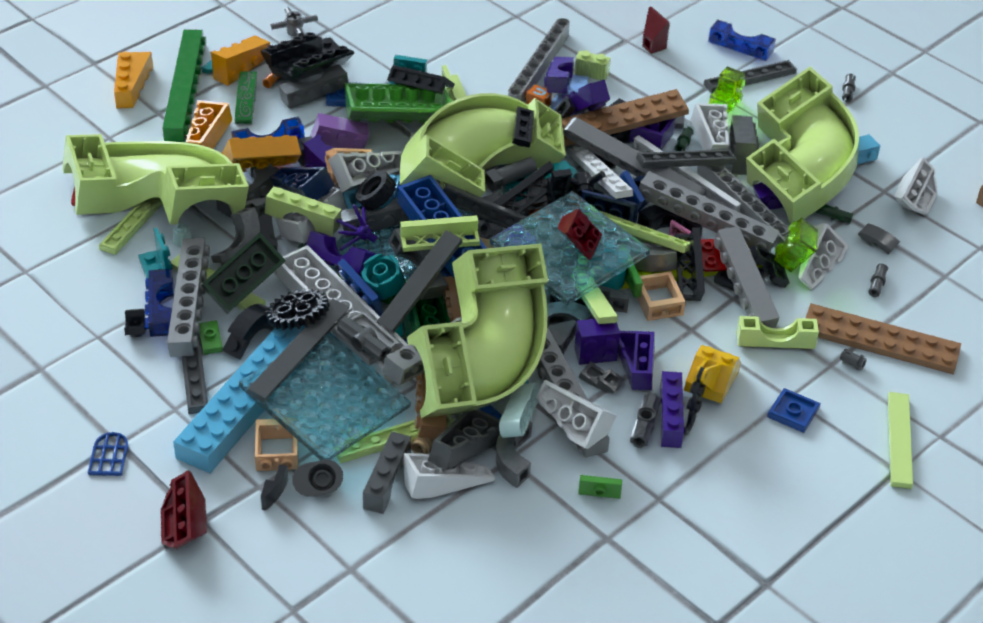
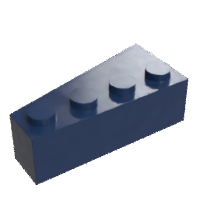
[269,167,335,201]

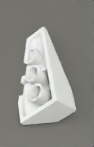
[799,223,848,290]
[536,380,617,449]
[403,453,495,499]

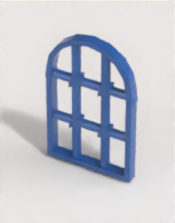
[87,432,128,476]

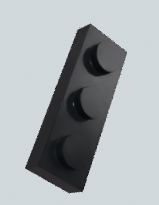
[512,106,534,148]

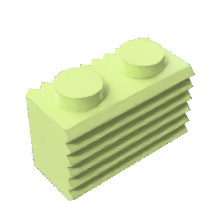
[574,50,611,81]

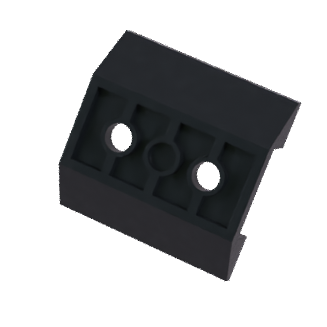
[261,32,354,82]

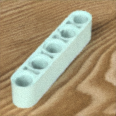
[499,382,539,438]

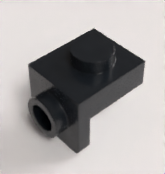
[124,309,146,337]

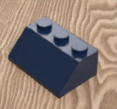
[580,190,639,223]

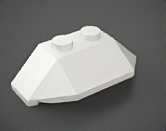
[893,157,937,215]

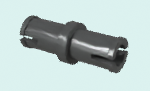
[842,73,856,102]
[868,263,888,297]

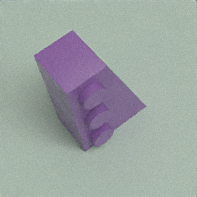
[310,113,369,149]

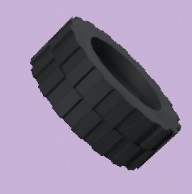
[355,170,396,211]

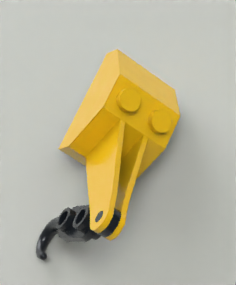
[684,345,741,435]

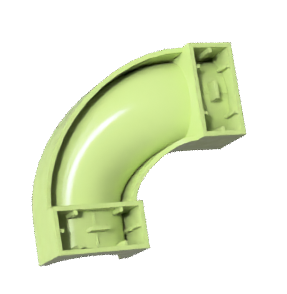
[746,67,859,227]
[400,93,566,215]
[62,134,249,225]
[407,243,549,418]

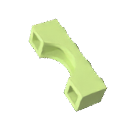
[265,186,342,236]
[736,316,819,349]

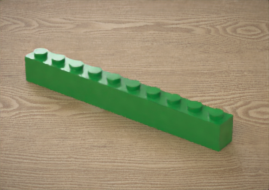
[162,29,206,142]

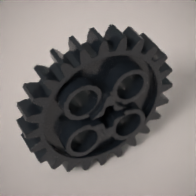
[265,288,330,331]

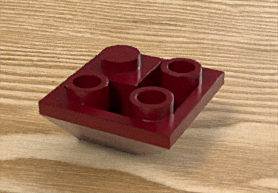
[642,7,670,54]
[557,209,602,260]

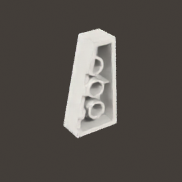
[691,103,729,150]
[328,151,403,193]

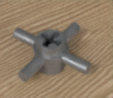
[270,7,318,37]

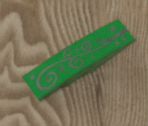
[235,71,257,124]

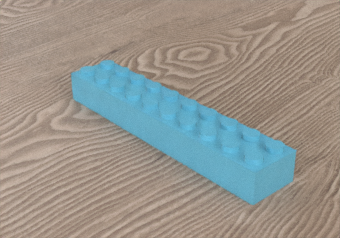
[173,325,322,474]

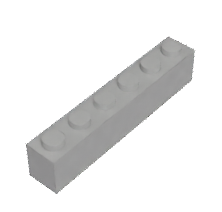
[714,226,780,328]

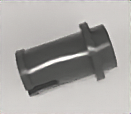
[840,349,867,369]

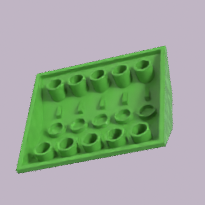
[344,83,452,123]

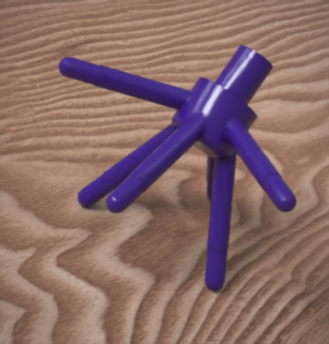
[336,205,377,251]

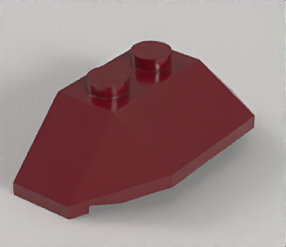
[160,470,207,549]

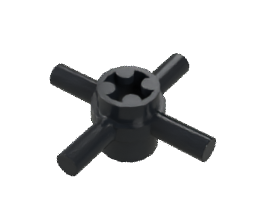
[569,171,606,200]

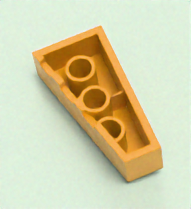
[211,35,271,86]
[114,52,153,108]
[186,100,233,149]
[221,135,301,172]

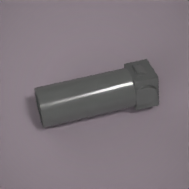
[485,157,537,192]

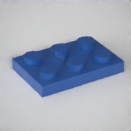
[338,258,383,316]

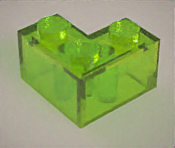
[709,66,745,113]
[774,217,818,272]

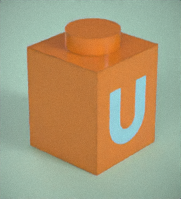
[525,85,552,107]

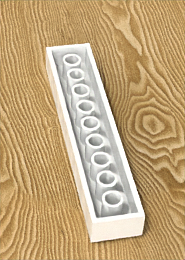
[276,245,408,387]

